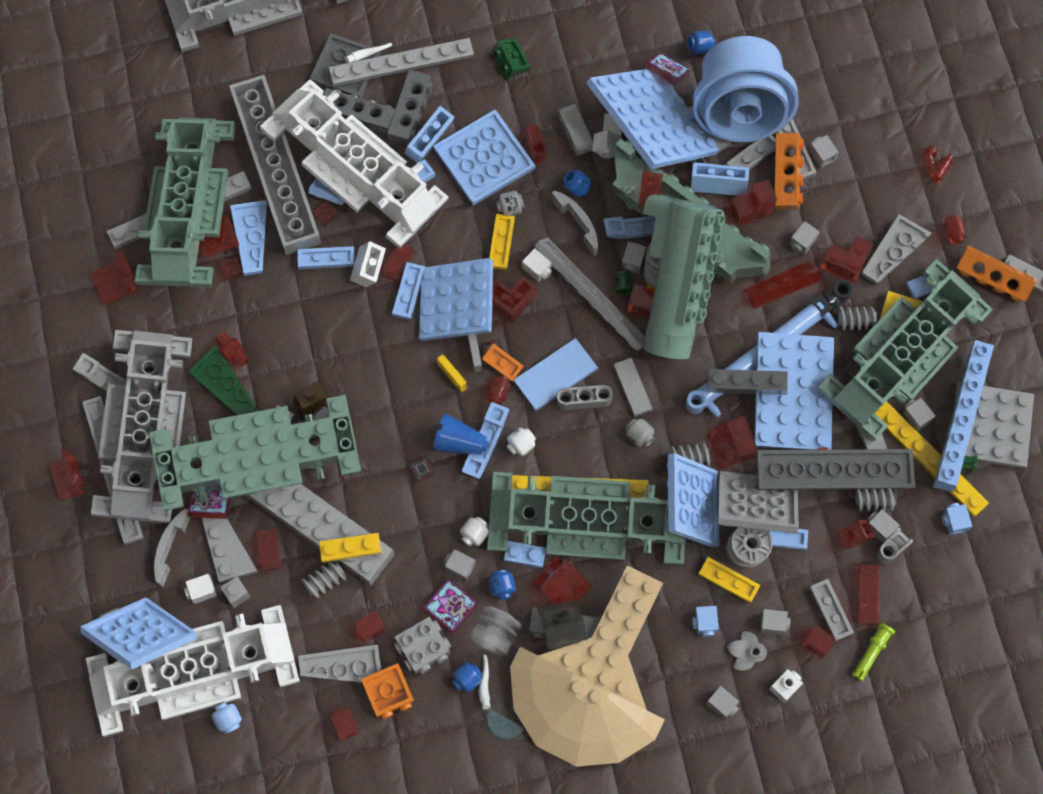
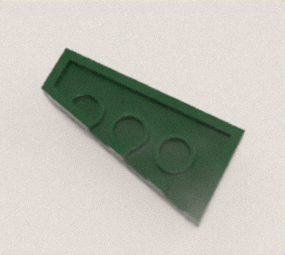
[189,345,258,416]

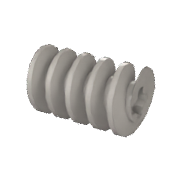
[836,307,877,330]
[669,443,710,467]
[855,488,897,511]
[301,561,346,598]

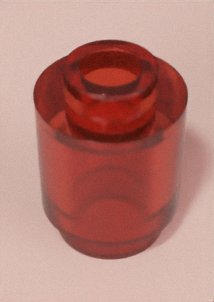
[944,215,967,244]
[487,375,511,405]

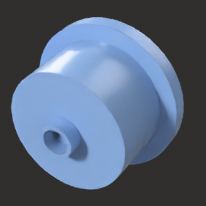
[693,36,799,142]

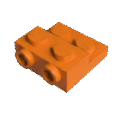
[361,663,414,720]

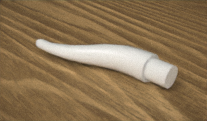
[345,43,392,63]
[479,655,491,709]

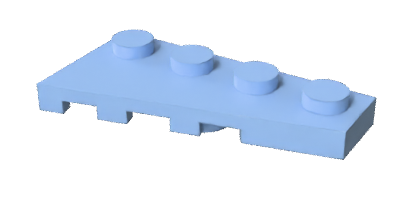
[230,200,267,276]

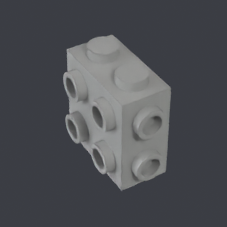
[394,617,451,674]

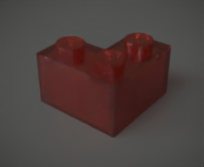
[730,179,777,225]
[821,236,874,283]
[492,277,538,322]

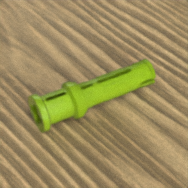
[852,623,895,682]

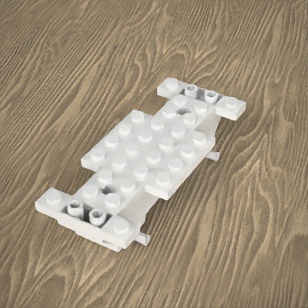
[260,80,449,249]
[86,605,300,737]

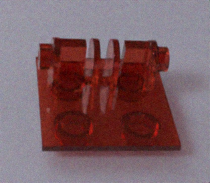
[199,215,240,258]

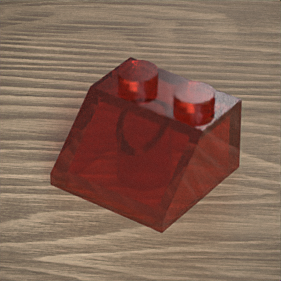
[706,416,758,469]

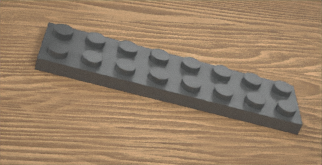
[756,449,915,490]

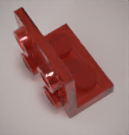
[92,251,140,305]
[49,448,84,501]
[531,556,591,613]

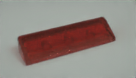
[744,260,821,309]

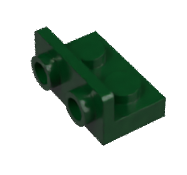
[491,38,531,80]

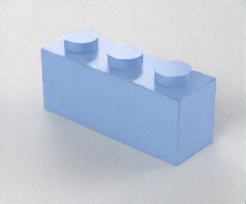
[404,106,455,163]
[691,163,749,196]

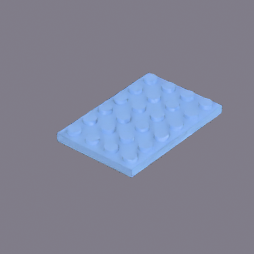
[754,332,834,450]

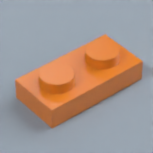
[481,343,524,381]

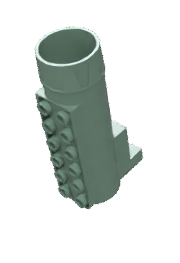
[643,195,725,359]

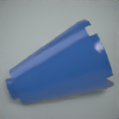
[433,414,489,455]

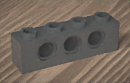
[387,70,433,146]
[323,88,395,136]

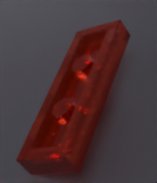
[857,564,880,626]

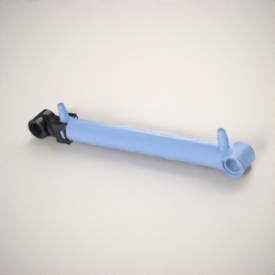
[686,280,853,417]

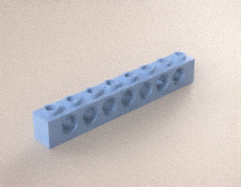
[933,340,994,493]

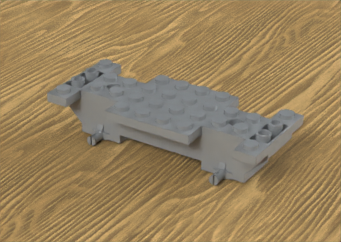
[165,0,349,52]
[91,330,192,524]

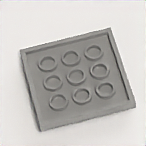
[953,382,1034,469]
[718,471,799,533]

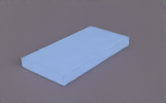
[514,338,598,411]

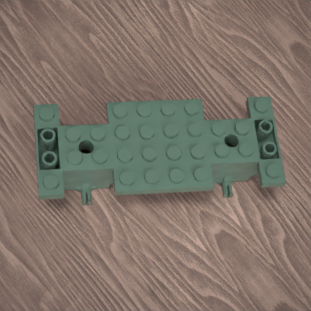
[135,118,236,287]
[612,139,771,284]
[817,259,993,441]
[149,395,361,511]
[487,472,686,565]

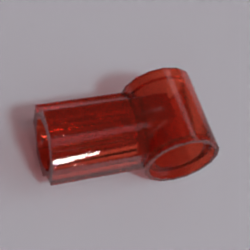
[523,124,547,164]

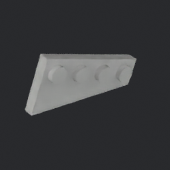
[861,214,931,285]
[200,504,258,584]
[298,645,381,682]

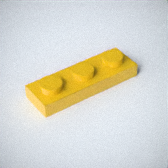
[489,214,515,271]
[319,533,381,563]
[698,557,760,604]

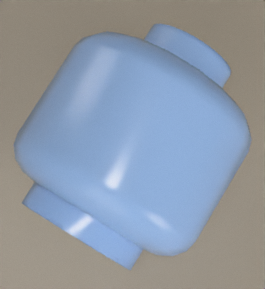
[211,702,242,734]

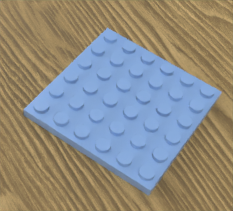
[586,68,720,169]

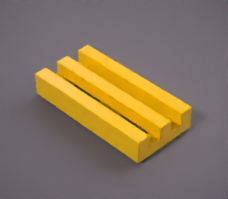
[437,355,467,393]

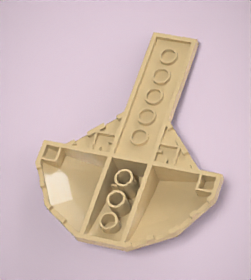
[510,565,665,766]

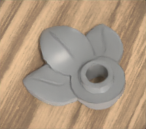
[727,631,767,671]

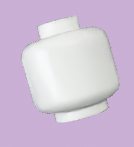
[507,428,536,456]
[460,517,489,546]

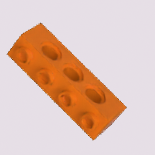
[775,133,804,210]
[957,245,1037,302]

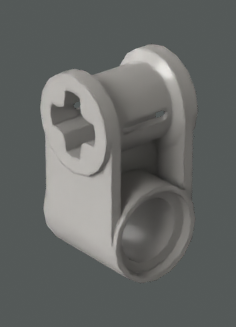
[876,527,913,564]

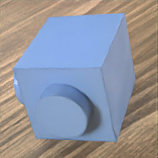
[942,503,972,535]
[692,606,719,637]

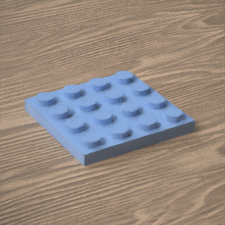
[433,110,535,206]
[419,258,493,341]
[667,453,719,547]
[81,598,196,670]

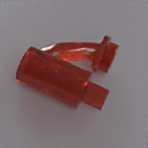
[924,145,954,182]

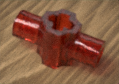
[216,332,249,367]

